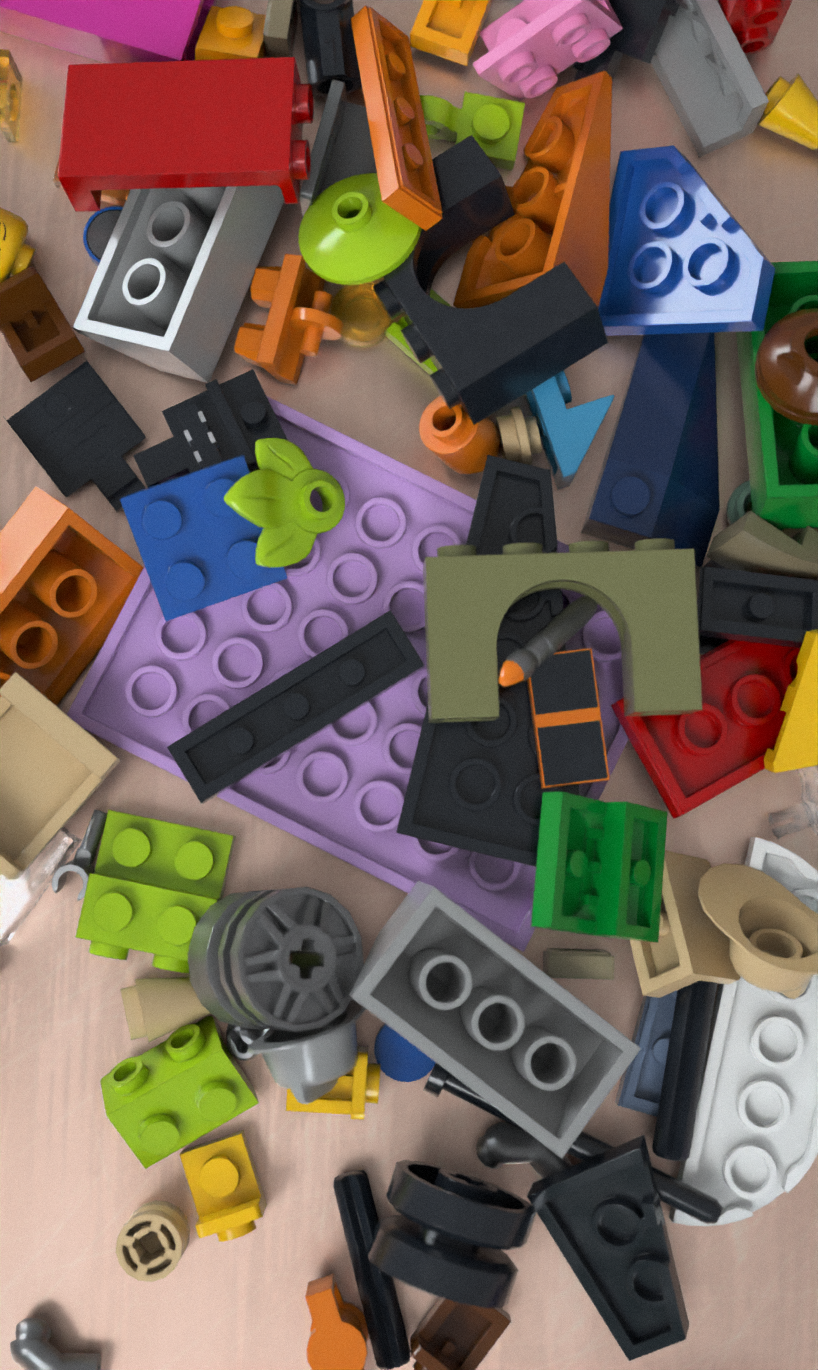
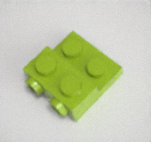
[76,810,236,973]

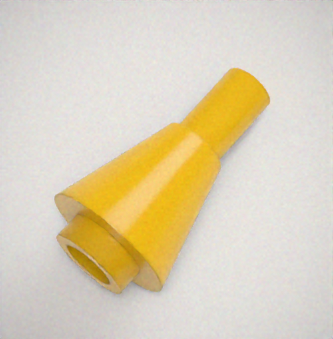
[757,73,818,150]

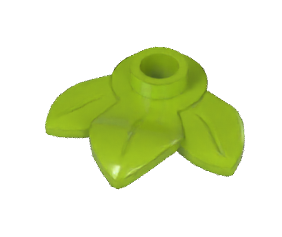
[224,438,345,568]

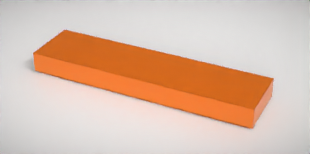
[350,5,443,231]

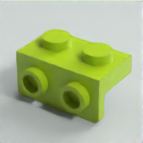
[100,1016,259,1169]

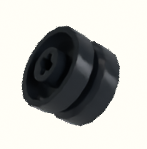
[368,1160,536,1308]

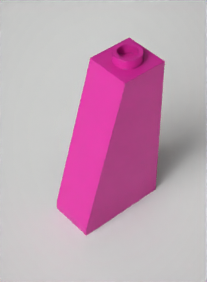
[0,0,217,63]

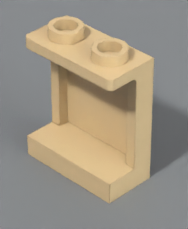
[0,672,121,881]

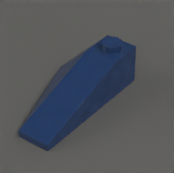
[581,332,720,569]

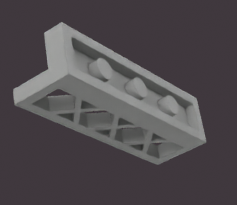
[651,0,769,158]

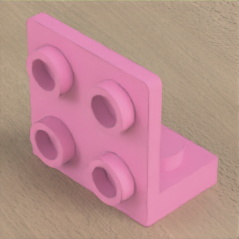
[473,0,623,100]

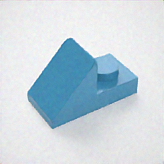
[524,370,615,490]

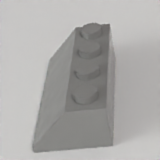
[72,185,284,383]
[349,881,641,1158]

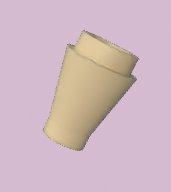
[120,977,212,1042]

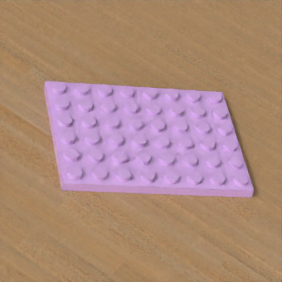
[67,396,629,952]

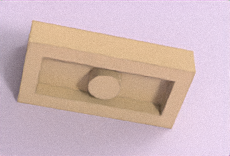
[630,850,740,998]

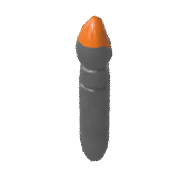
[498,596,598,687]

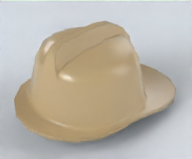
[698,863,818,999]

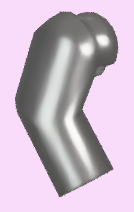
[10,1318,101,1370]

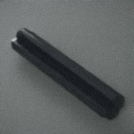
[652,980,717,1161]
[333,1170,411,1370]

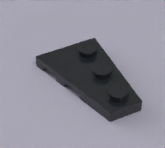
[527,1135,689,1361]

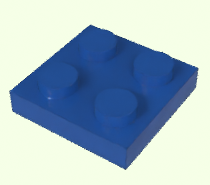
[120,455,288,621]

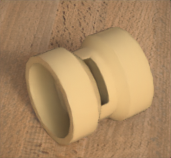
[116,1200,190,1282]

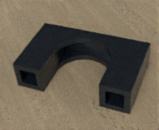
[372,135,608,425]

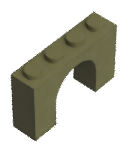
[423,539,702,723]

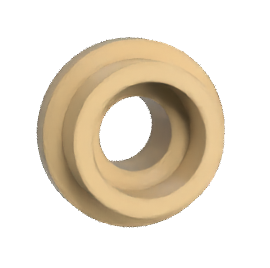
[496,406,542,465]

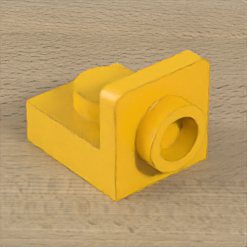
[179,1130,267,1242]

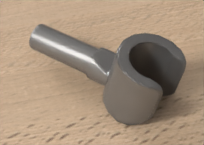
[52,810,107,901]

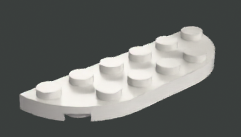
[669,837,818,1226]

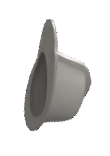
[248,998,366,1104]

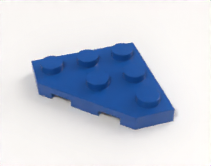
[598,145,775,336]

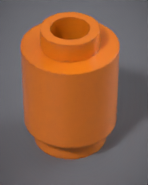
[419,396,500,474]

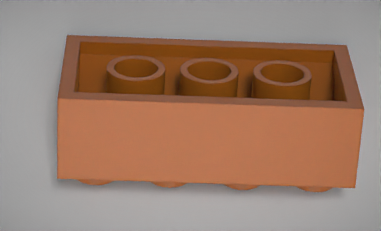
[0,486,144,706]

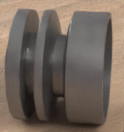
[187,887,364,1032]

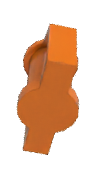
[305,1274,369,1370]

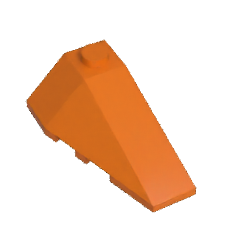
[453,71,612,308]

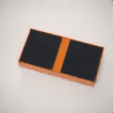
[527,648,610,789]

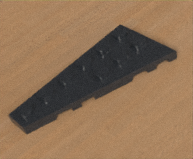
[396,455,581,867]

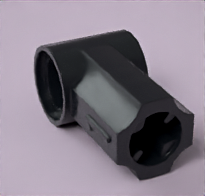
[298,0,362,99]

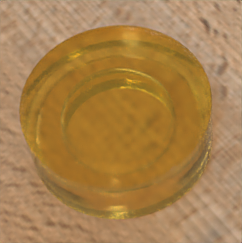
[331,282,393,348]

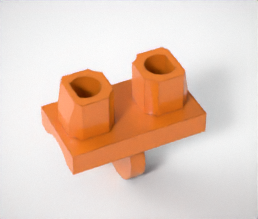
[234,254,344,385]

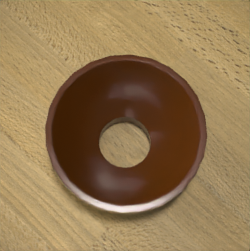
[754,308,818,425]

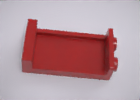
[57,57,314,212]

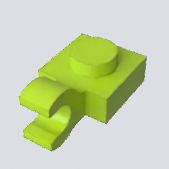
[420,92,525,171]

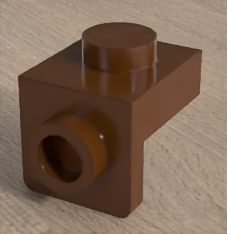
[0,266,85,382]
[410,1297,511,1370]

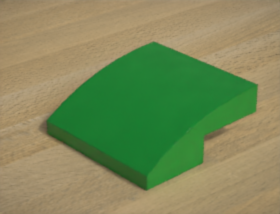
[531,792,668,943]

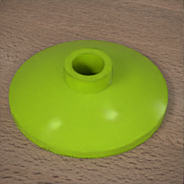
[299,173,422,285]

